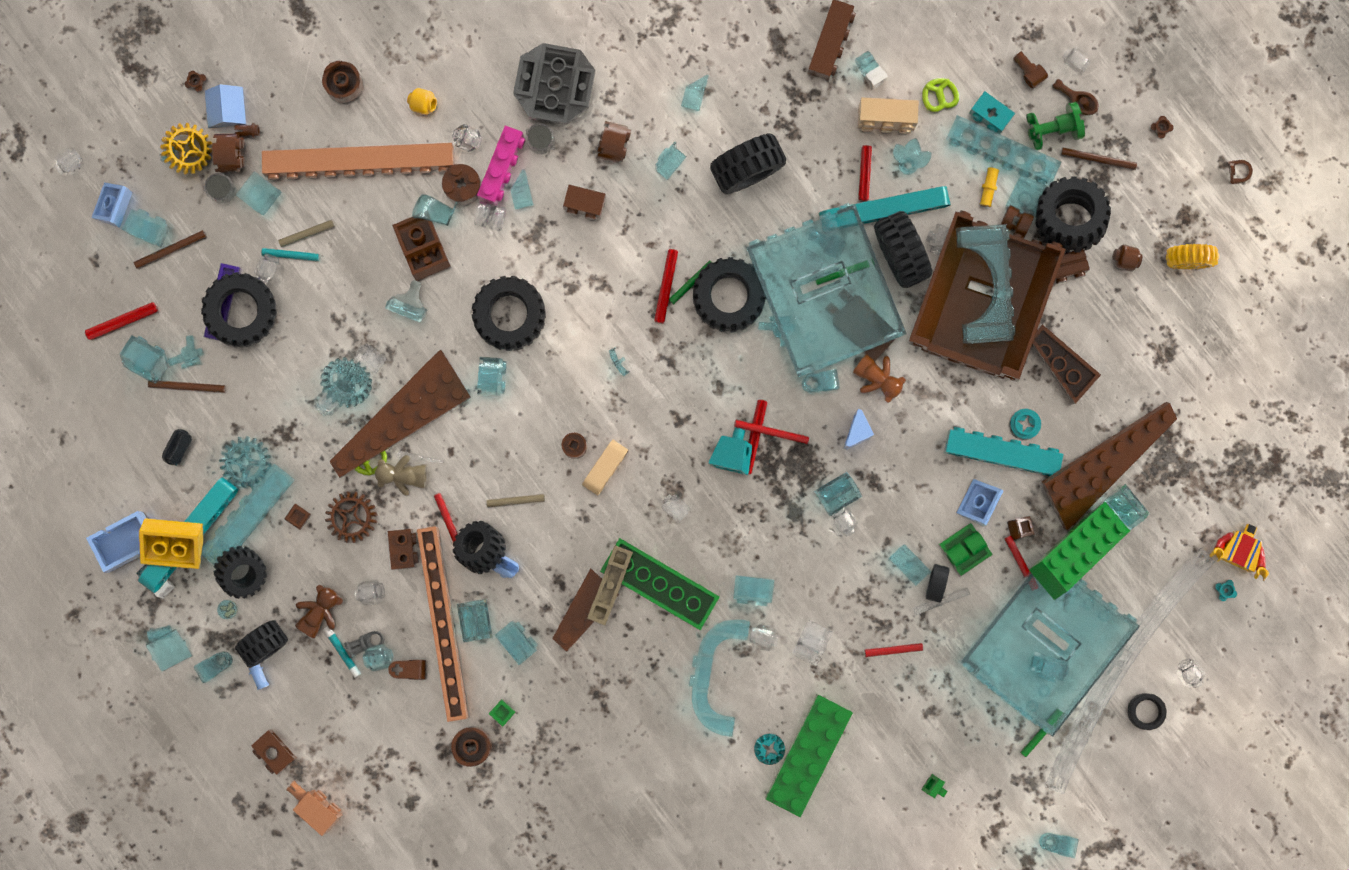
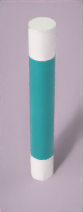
[323,626,361,678]

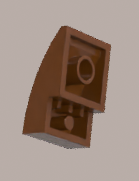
[392,211,451,281]

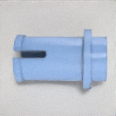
[249,664,269,690]

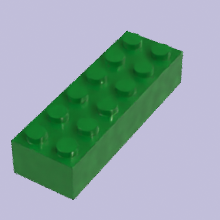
[1029,502,1130,600]
[600,538,720,630]
[765,694,853,817]

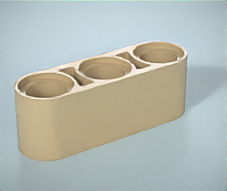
[582,439,629,496]

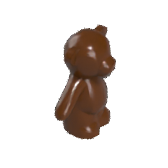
[295,585,343,639]

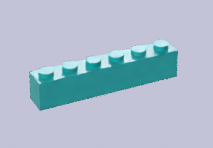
[944,427,1064,476]

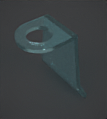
[412,194,458,226]

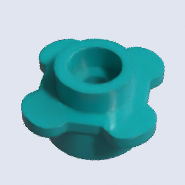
[1215,580,1237,601]

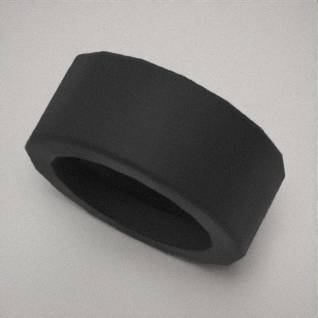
[926,564,950,603]
[1128,693,1167,730]

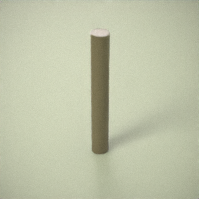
[278,219,334,247]
[487,494,545,508]

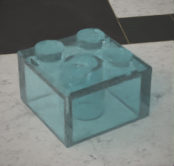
[119,335,168,384]

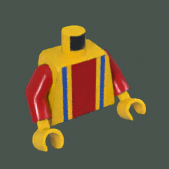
[1209,524,1269,581]

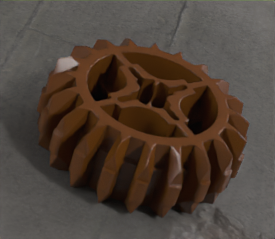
[325,491,378,543]

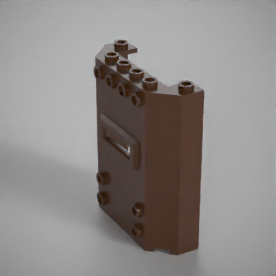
[908,210,1066,382]

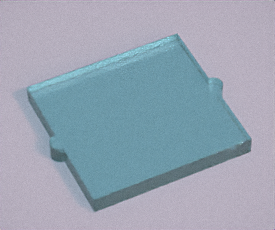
[146,629,192,672]

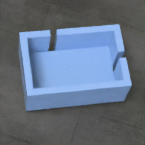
[86,511,147,573]

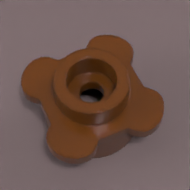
[185,71,206,92]
[1151,116,1174,139]

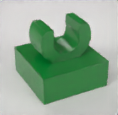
[489,699,516,727]
[921,774,948,799]

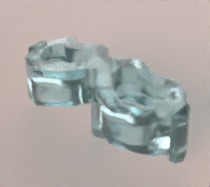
[609,347,630,376]

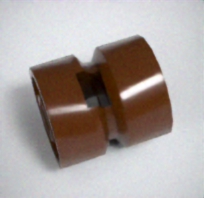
[1000,205,1034,238]
[561,432,587,459]

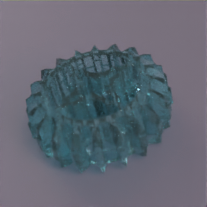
[320,357,372,408]
[219,436,272,488]

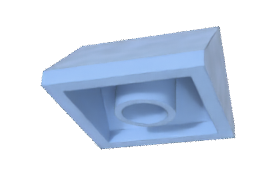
[205,84,246,128]
[91,182,133,228]
[843,409,874,450]
[957,479,1003,526]

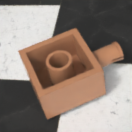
[286,780,343,836]

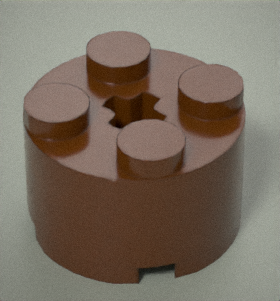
[322,61,363,103]
[596,121,631,163]
[212,134,245,172]
[442,164,481,206]
[451,727,492,767]

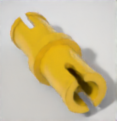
[979,167,1000,207]

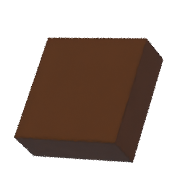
[284,503,312,530]

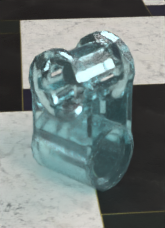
[802,369,840,393]
[193,651,233,684]
[1039,833,1079,858]

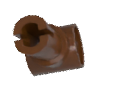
[1013,51,1048,89]

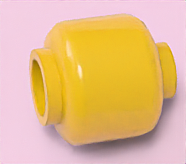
[407,88,437,115]

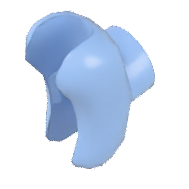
[492,556,519,578]

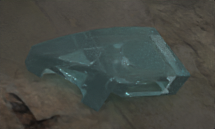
[681,74,709,111]
[510,169,533,209]

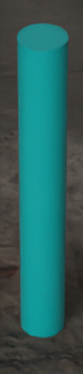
[261,248,319,261]

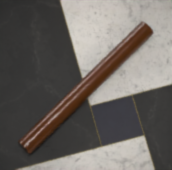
[1061,147,1137,170]
[133,230,206,269]
[148,380,225,393]

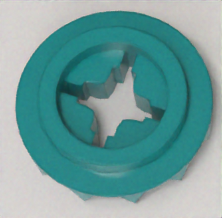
[1010,409,1041,439]
[754,734,785,765]

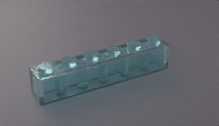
[201,464,295,564]

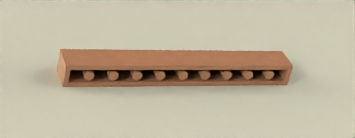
[262,143,454,180]
[417,526,469,722]

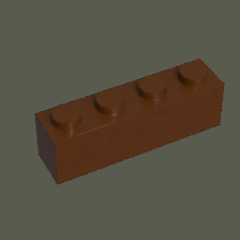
[807,0,856,81]

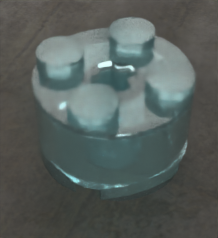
[477,357,506,396]

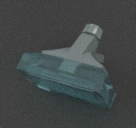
[385,280,427,322]

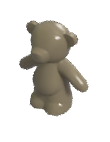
[375,455,427,496]

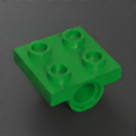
[938,523,993,576]

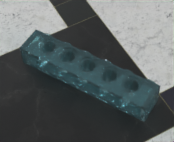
[946,115,1061,186]

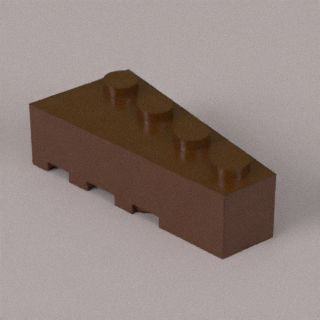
[1032,324,1101,404]
[552,568,619,652]

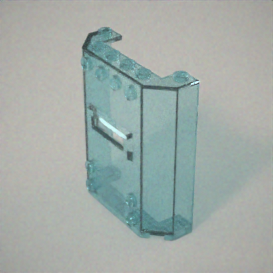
[746,203,907,378]
[958,553,1140,737]

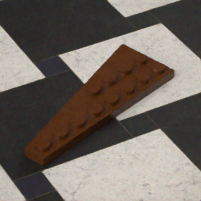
[329,350,471,478]
[1041,402,1177,530]

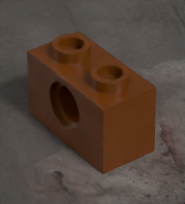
[251,729,297,775]

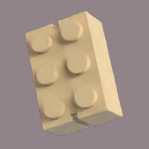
[857,97,919,134]

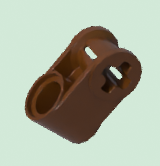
[388,660,426,680]

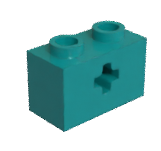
[969,91,1015,135]

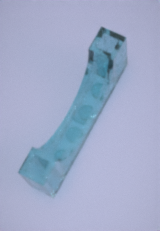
[956,224,1016,344]

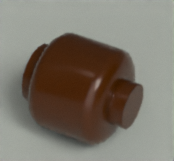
[1112,244,1143,271]

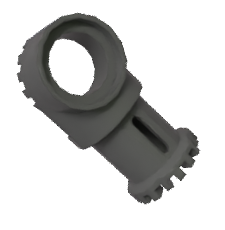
[344,631,385,658]

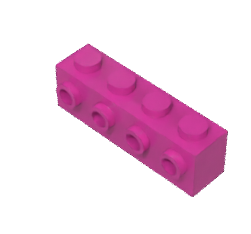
[477,125,525,206]

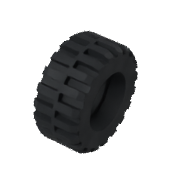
[710,133,786,194]
[1035,176,1111,253]
[874,211,933,288]
[693,257,766,333]
[201,272,277,347]
[472,276,546,351]

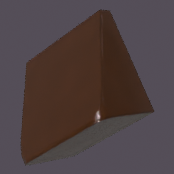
[1007,516,1035,540]

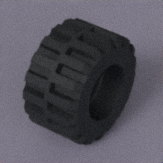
[452,521,506,574]
[213,546,267,599]
[235,620,288,667]

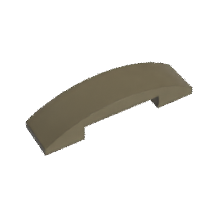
[587,546,633,625]

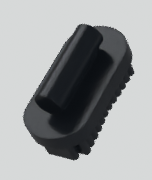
[162,429,193,466]

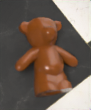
[853,354,906,403]

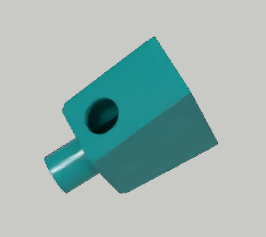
[709,428,752,475]

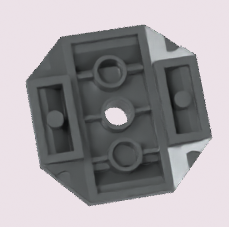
[513,43,596,125]

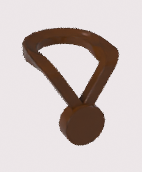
[1228,160,1253,184]

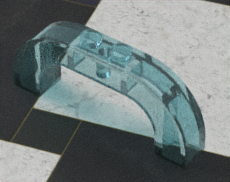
[689,620,750,737]

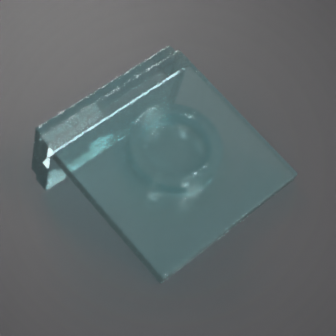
[655,142,687,180]
[236,171,282,216]
[1006,175,1047,216]

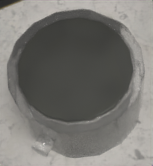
[526,123,556,154]
[203,173,237,204]

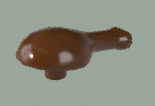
[1052,79,1099,115]

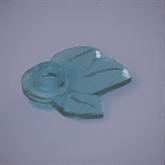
[893,138,932,175]

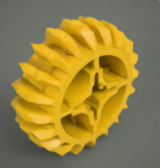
[160,123,212,175]
[1166,244,1219,269]

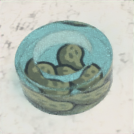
[217,600,238,619]

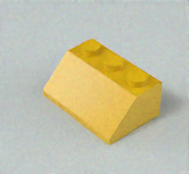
[139,519,203,569]

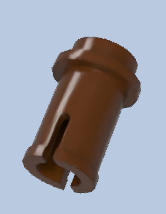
[234,123,260,138]

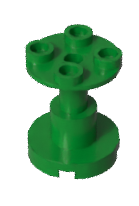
[1026,102,1085,151]

